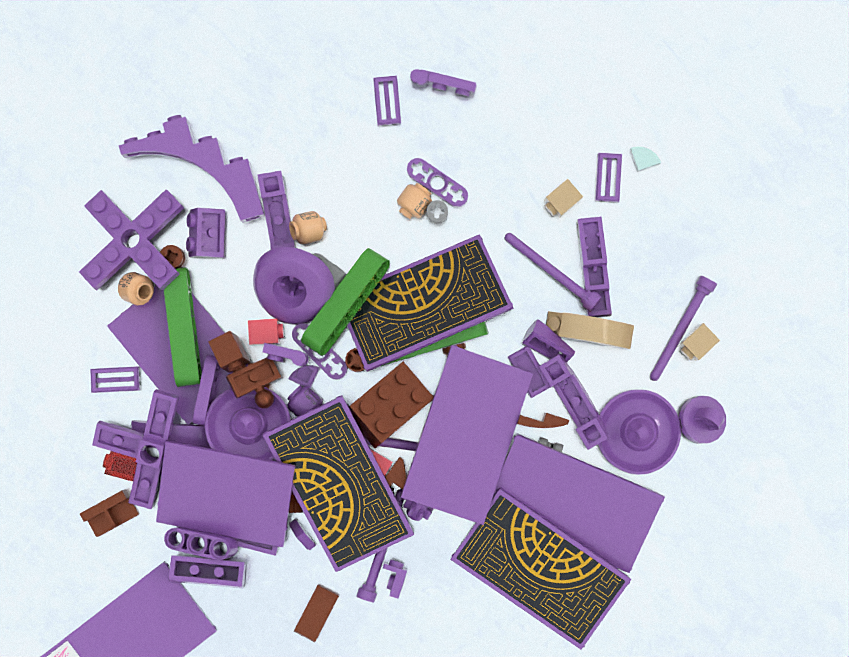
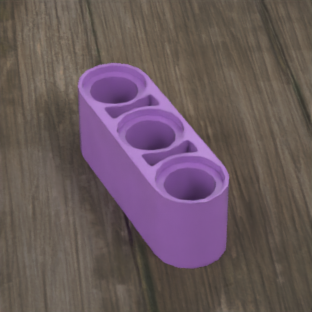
[164,527,238,560]

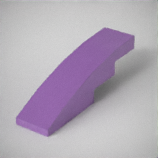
[577,216,612,317]

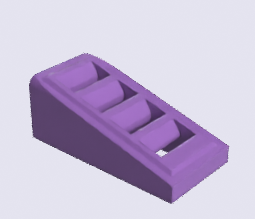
[522,319,575,362]

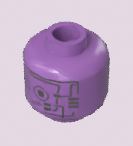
[287,385,323,417]

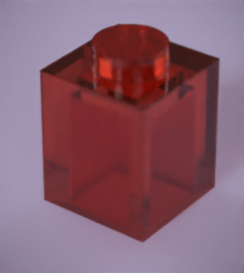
[102,451,137,481]

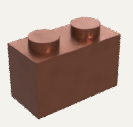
[208,331,250,373]

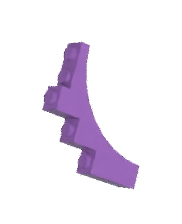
[118,115,265,223]

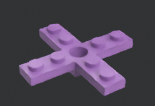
[79,189,184,291]
[92,389,179,509]

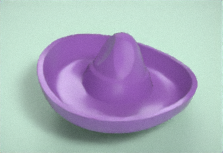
[253,247,335,325]
[205,387,290,460]
[598,390,681,475]

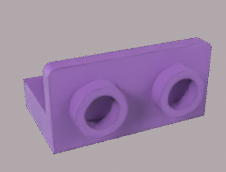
[186,207,225,258]

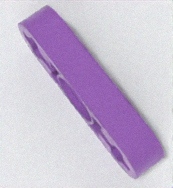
[407,158,468,208]
[292,323,347,380]
[193,355,220,426]

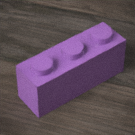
[168,555,246,589]

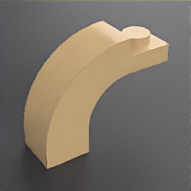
[546,311,634,349]

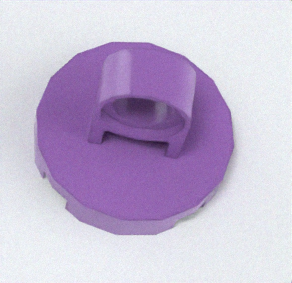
[679,396,726,444]

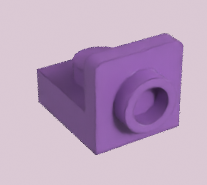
[383,559,407,599]

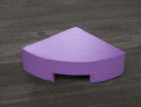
[288,365,320,387]
[289,518,316,551]

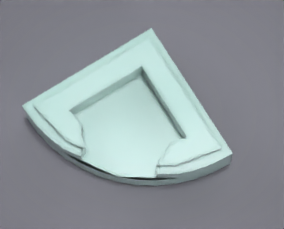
[630,147,661,171]

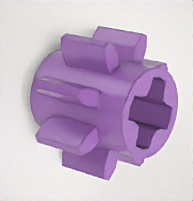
[403,500,434,521]

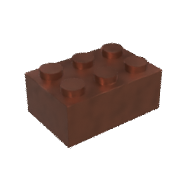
[349,361,433,448]

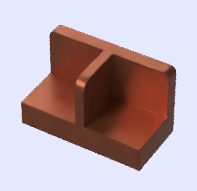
[80,489,139,537]

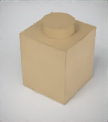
[544,179,583,218]
[679,323,720,361]

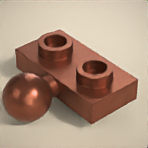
[226,357,281,409]

